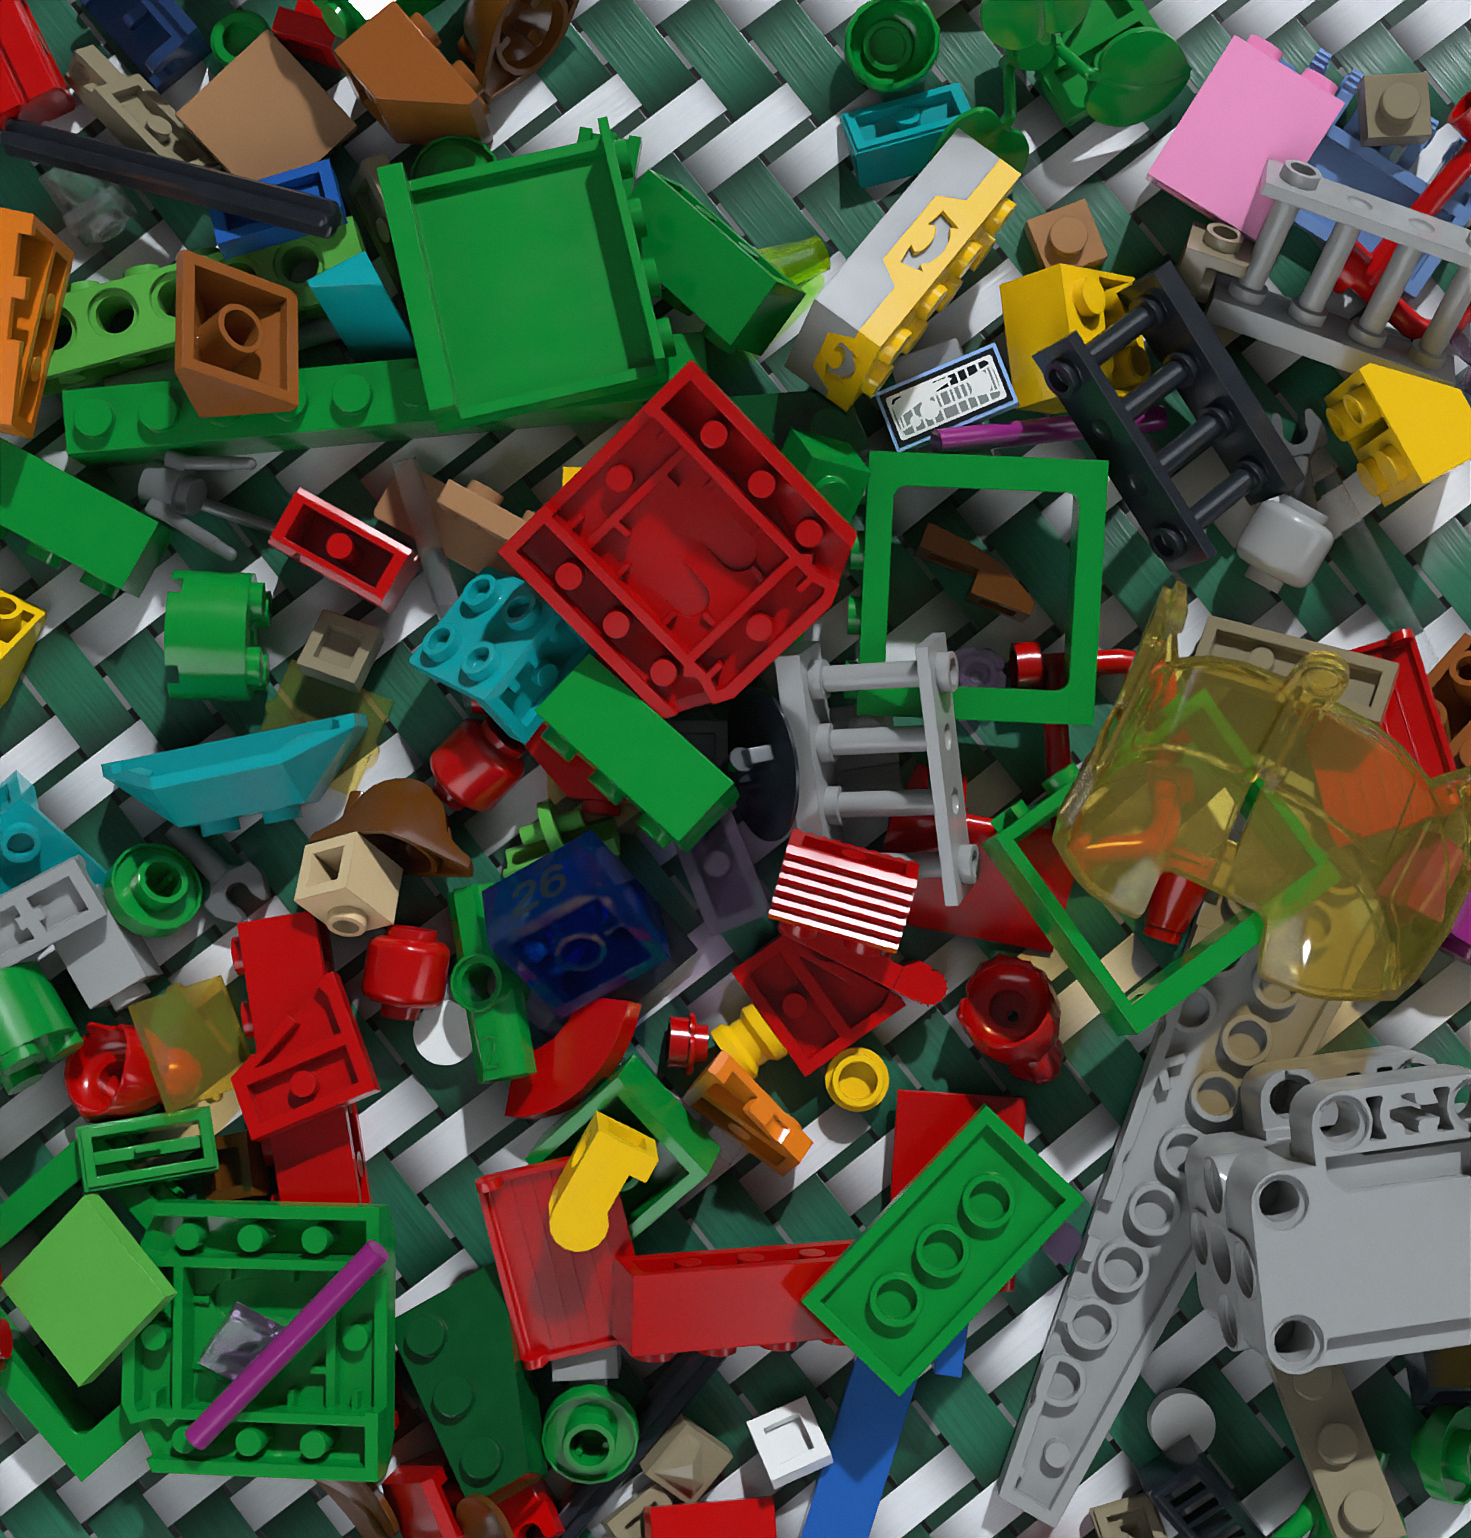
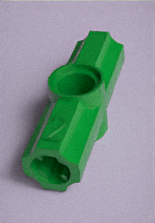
[446,882,537,1084]

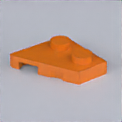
[680,1050,814,1177]

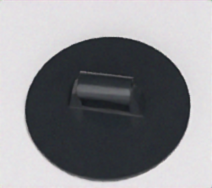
[717,687,800,842]

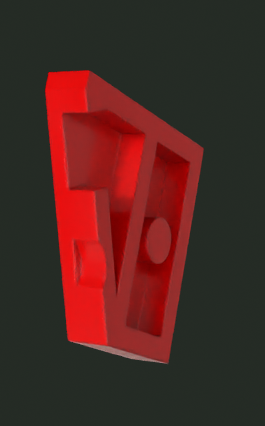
[731,935,906,1077]
[230,971,381,1142]

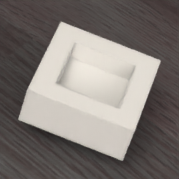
[746,1396,834,1489]

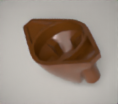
[457,0,580,104]
[308,778,474,877]

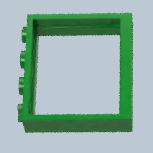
[980,687,1341,1036]

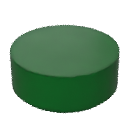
[210,10,274,69]

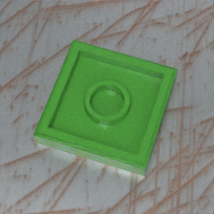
[0,1193,178,1387]

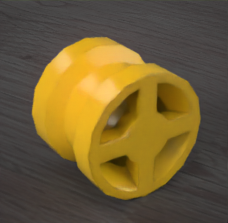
[710,1002,789,1079]

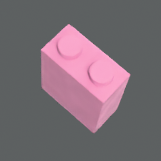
[1145,34,1345,242]

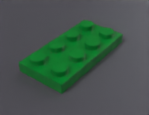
[801,1103,1085,1397]

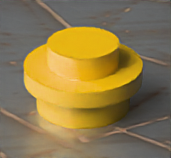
[825,1047,889,1112]

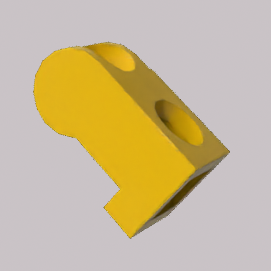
[548,1110,659,1252]

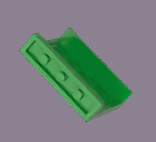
[377,116,677,433]

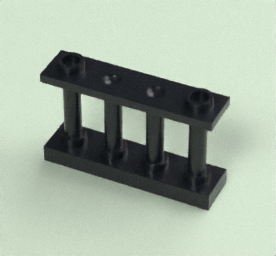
[1032,261,1306,573]

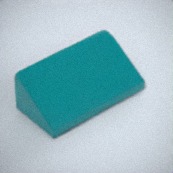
[840,82,971,188]
[307,251,418,363]

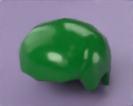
[844,0,940,94]

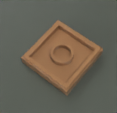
[175,28,357,180]

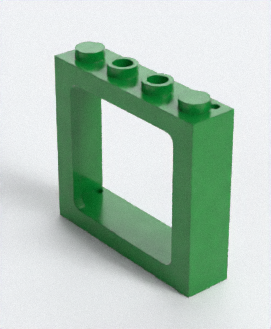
[844,451,1109,726]
[0,1134,214,1482]

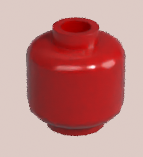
[430,717,525,812]
[361,925,451,1021]

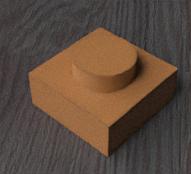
[1024,198,1108,270]

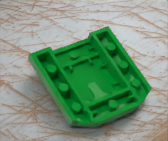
[121,1199,396,1482]

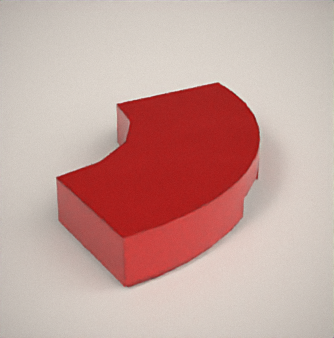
[504,995,642,1119]

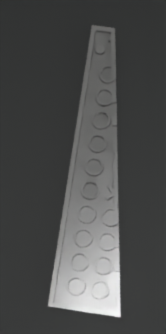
[995,753,1414,1528]

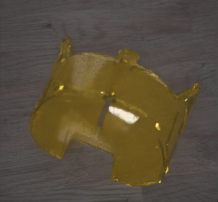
[1052,580,1471,1001]

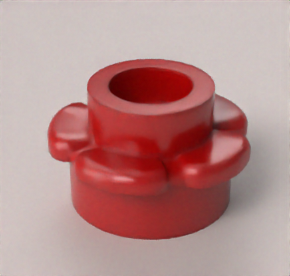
[666,1013,708,1076]

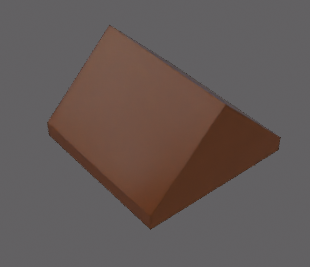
[175,249,299,418]

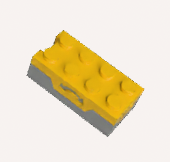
[784,128,1021,412]

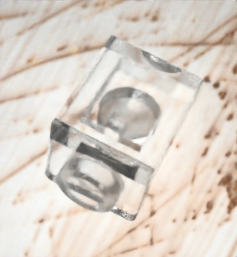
[39,168,138,247]

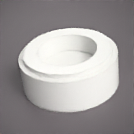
[413,1000,473,1065]
[1147,1388,1216,1452]

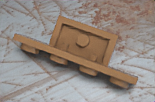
[374,463,535,583]

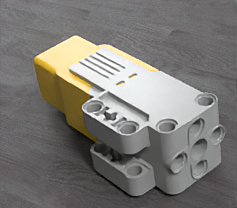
[1185,1045,1471,1375]

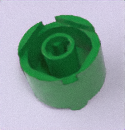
[164,570,272,702]
[0,961,85,1095]

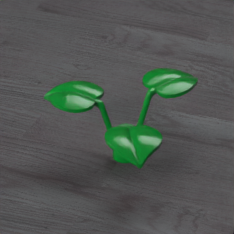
[927,0,1192,174]

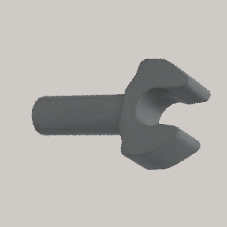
[1269,408,1329,511]
[165,825,272,923]

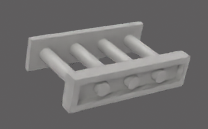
[1204,158,1471,387]
[775,632,981,906]

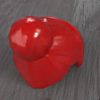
[956,953,1065,1085]
[63,1022,200,1124]

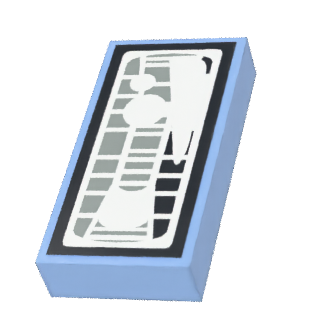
[875,342,1020,452]

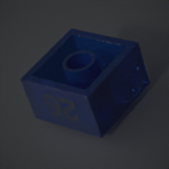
[482,829,671,1018]

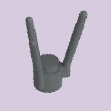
[138,449,277,561]

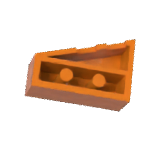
[0,207,75,439]

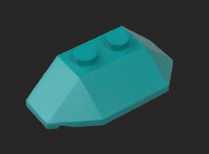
[101,713,369,837]

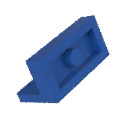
[209,159,351,260]

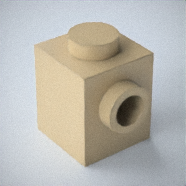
[294,831,403,937]

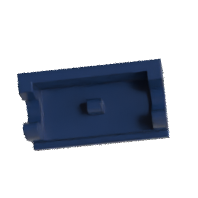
[79,0,213,95]

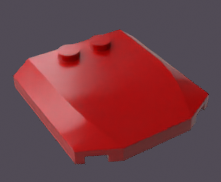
[497,359,857,719]

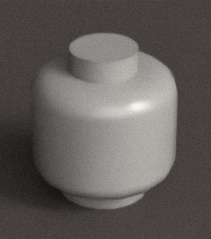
[1236,494,1334,594]

